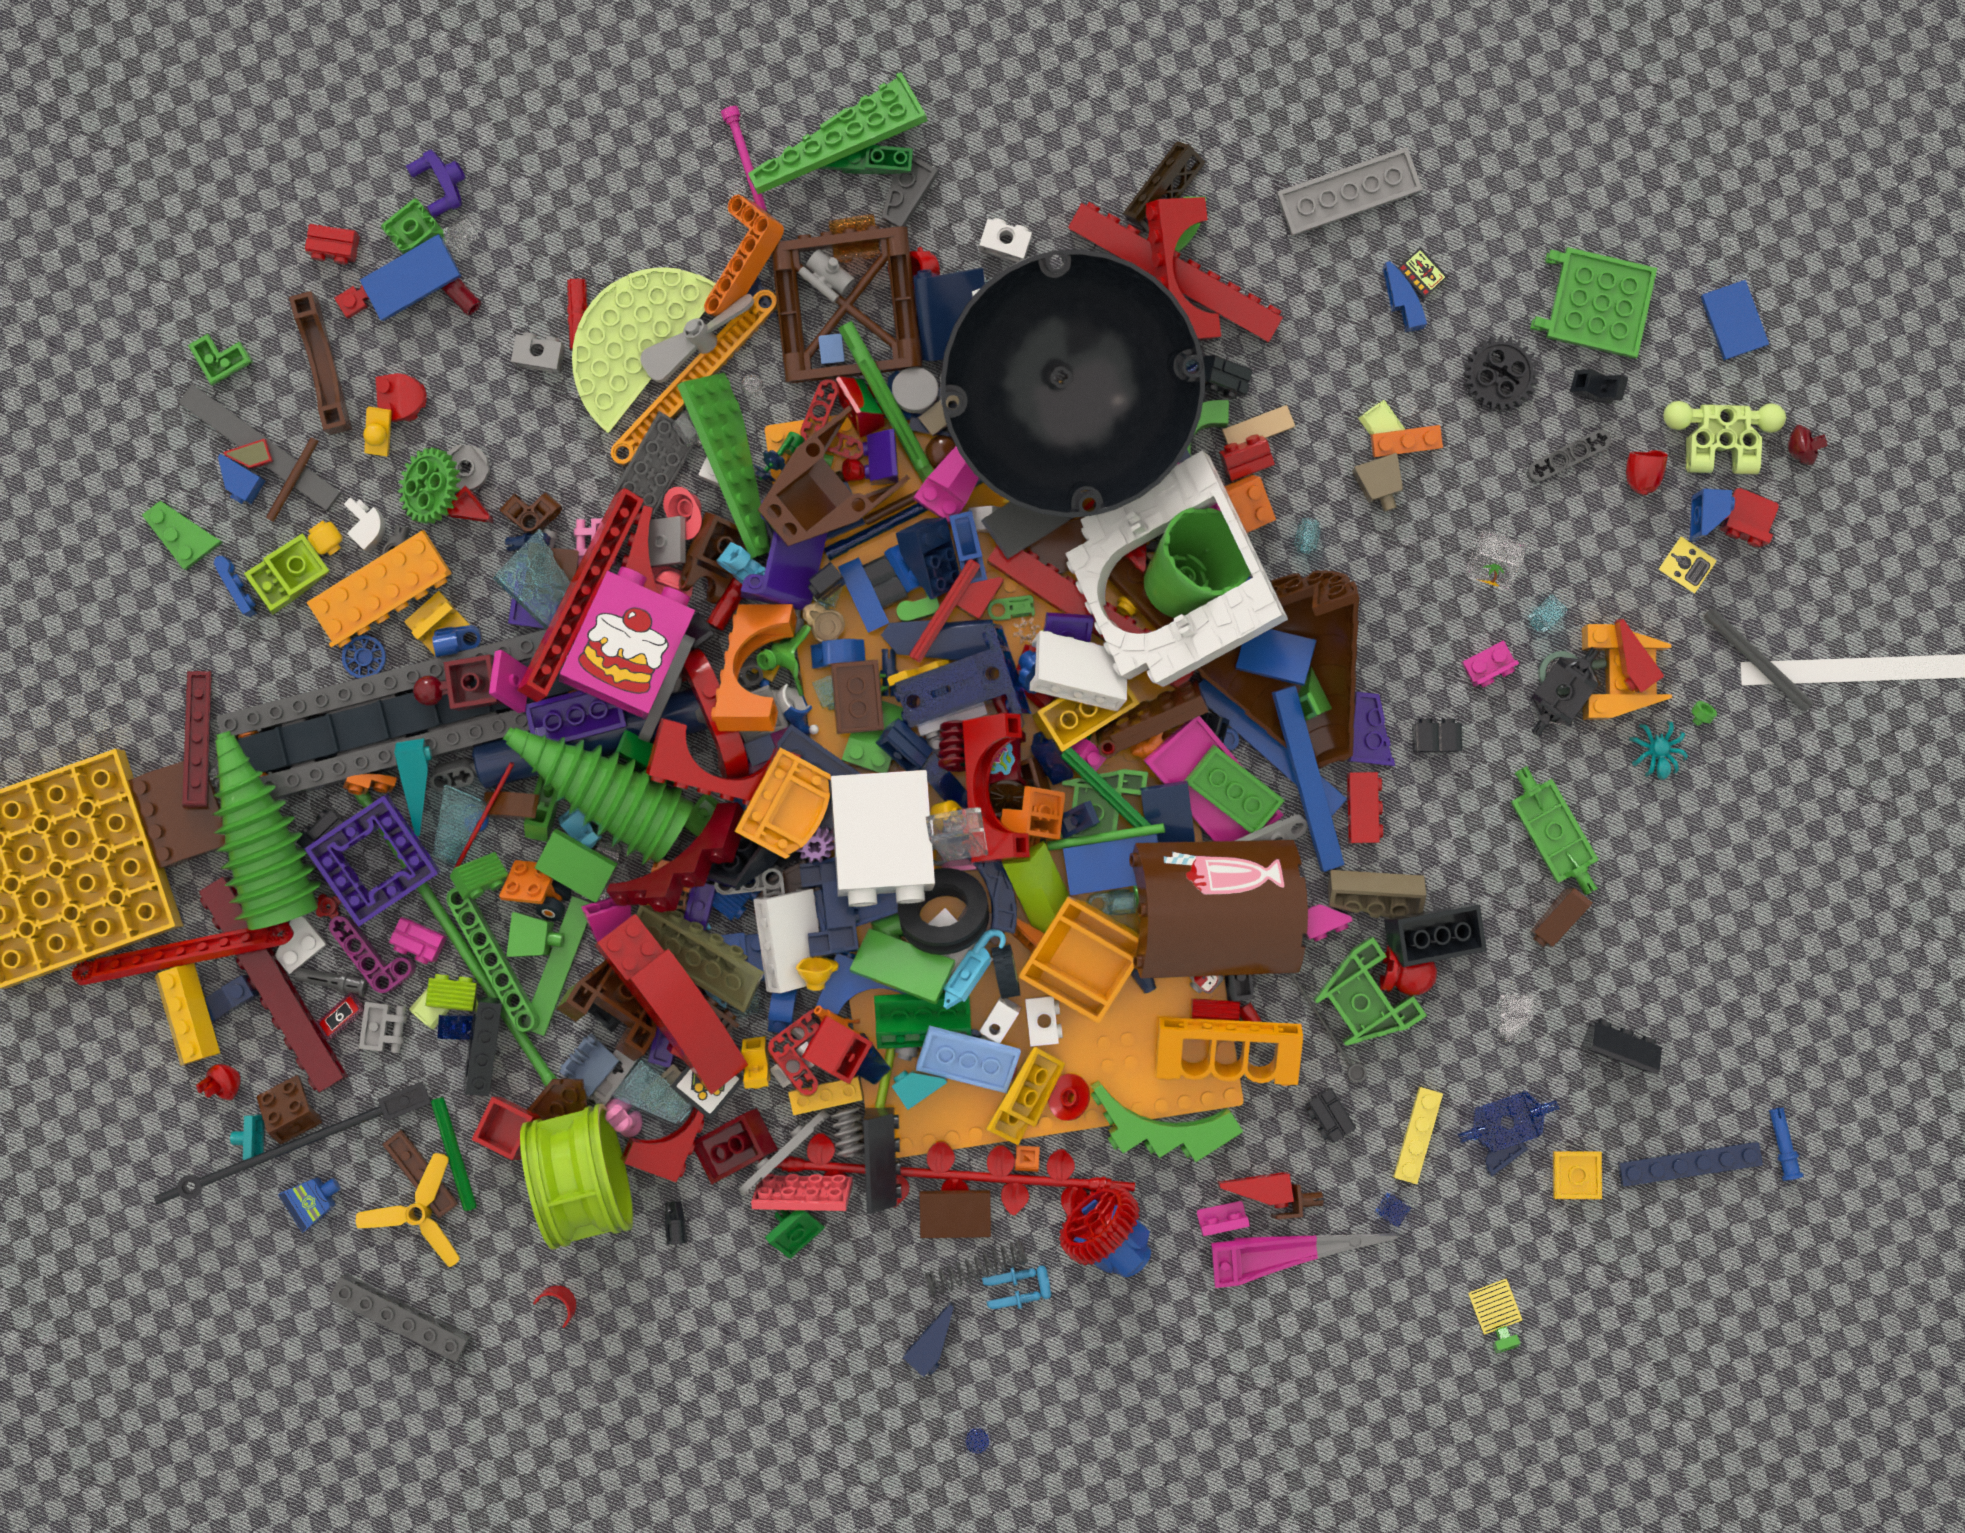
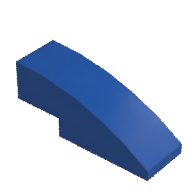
[1382,261,1427,333]
[949,511,987,584]
[838,557,889,633]

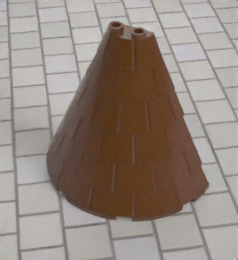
[1196,570,1360,769]

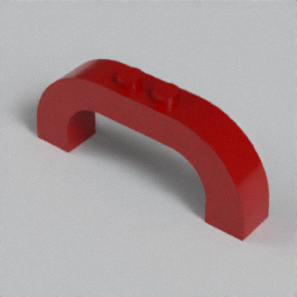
[680,648,749,778]

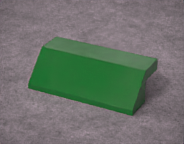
[874,992,972,1049]

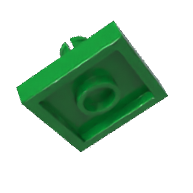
[765,1210,825,1259]

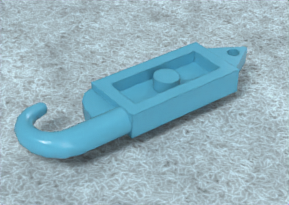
[944,929,1006,1009]

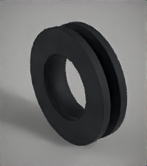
[897,868,989,955]

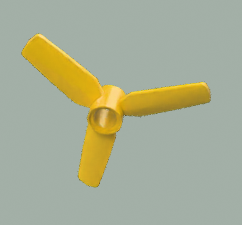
[355,1153,460,1267]

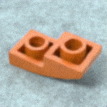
[343,774,397,795]

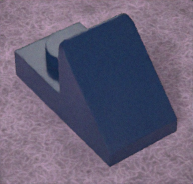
[1061,801,1100,839]

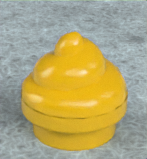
[1116,596,1138,617]

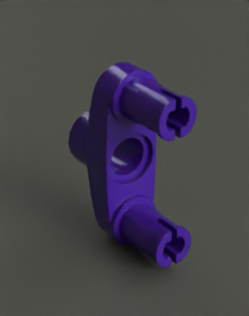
[406,149,466,218]

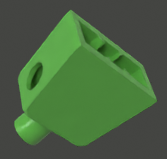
[506,912,564,957]

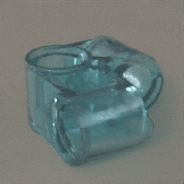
[1086,889,1136,915]

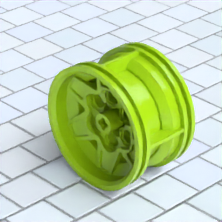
[520,1103,633,1250]

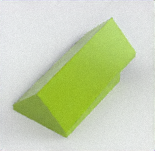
[1001,841,1070,933]

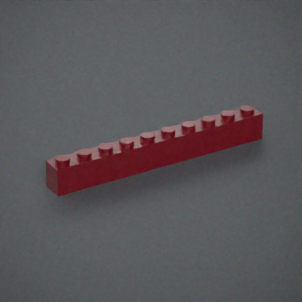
[199,877,348,1092]

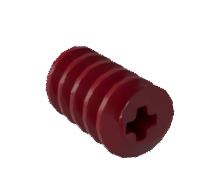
[938,720,966,772]

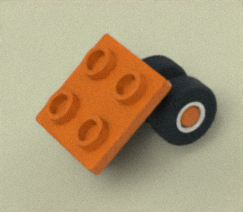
[499,860,571,921]

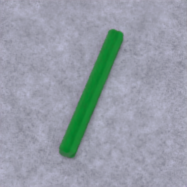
[1061,747,1151,828]
[431,1097,477,1211]

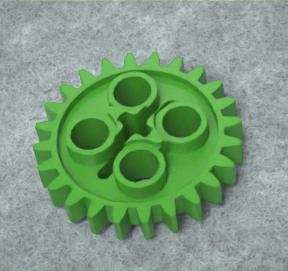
[398,448,461,524]

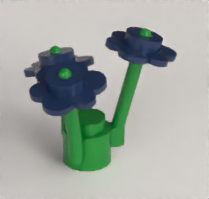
[753,432,805,482]

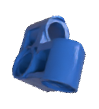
[432,625,481,657]

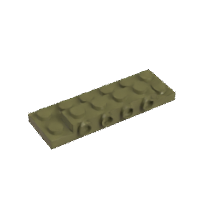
[636,905,764,1013]

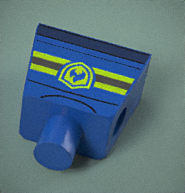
[278,1177,341,1232]

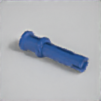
[1769,1107,1804,1181]

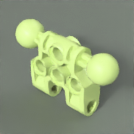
[1663,401,1786,475]

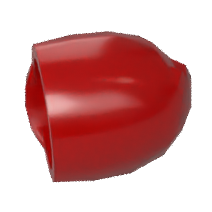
[1626,450,1668,495]

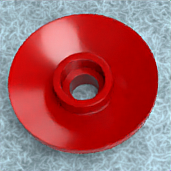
[1048,1074,1090,1121]

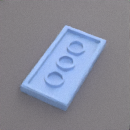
[916,1025,1021,1094]

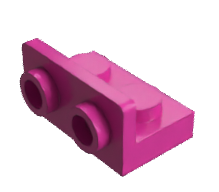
[1461,640,1519,688]
[1197,1201,1250,1236]

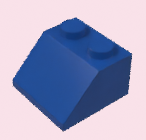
[1689,489,1735,542]

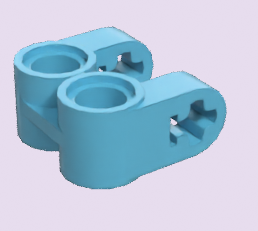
[717,542,766,584]

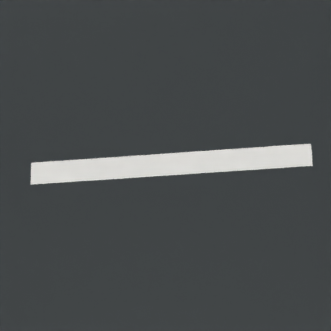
[1741,654,1965,685]

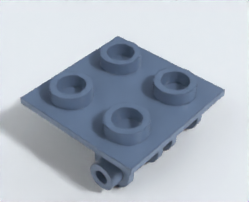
[559,1034,619,1098]

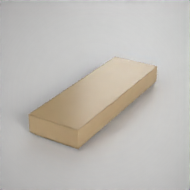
[1222,405,1295,445]

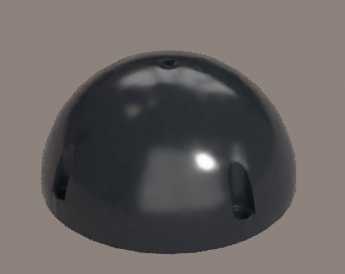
[940,249,1205,517]

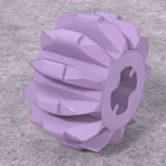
[796,825,834,863]

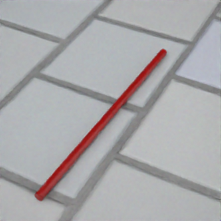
[452,762,514,871]

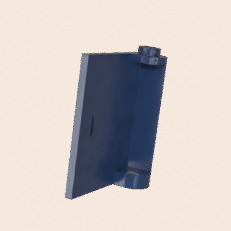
[913,267,985,361]

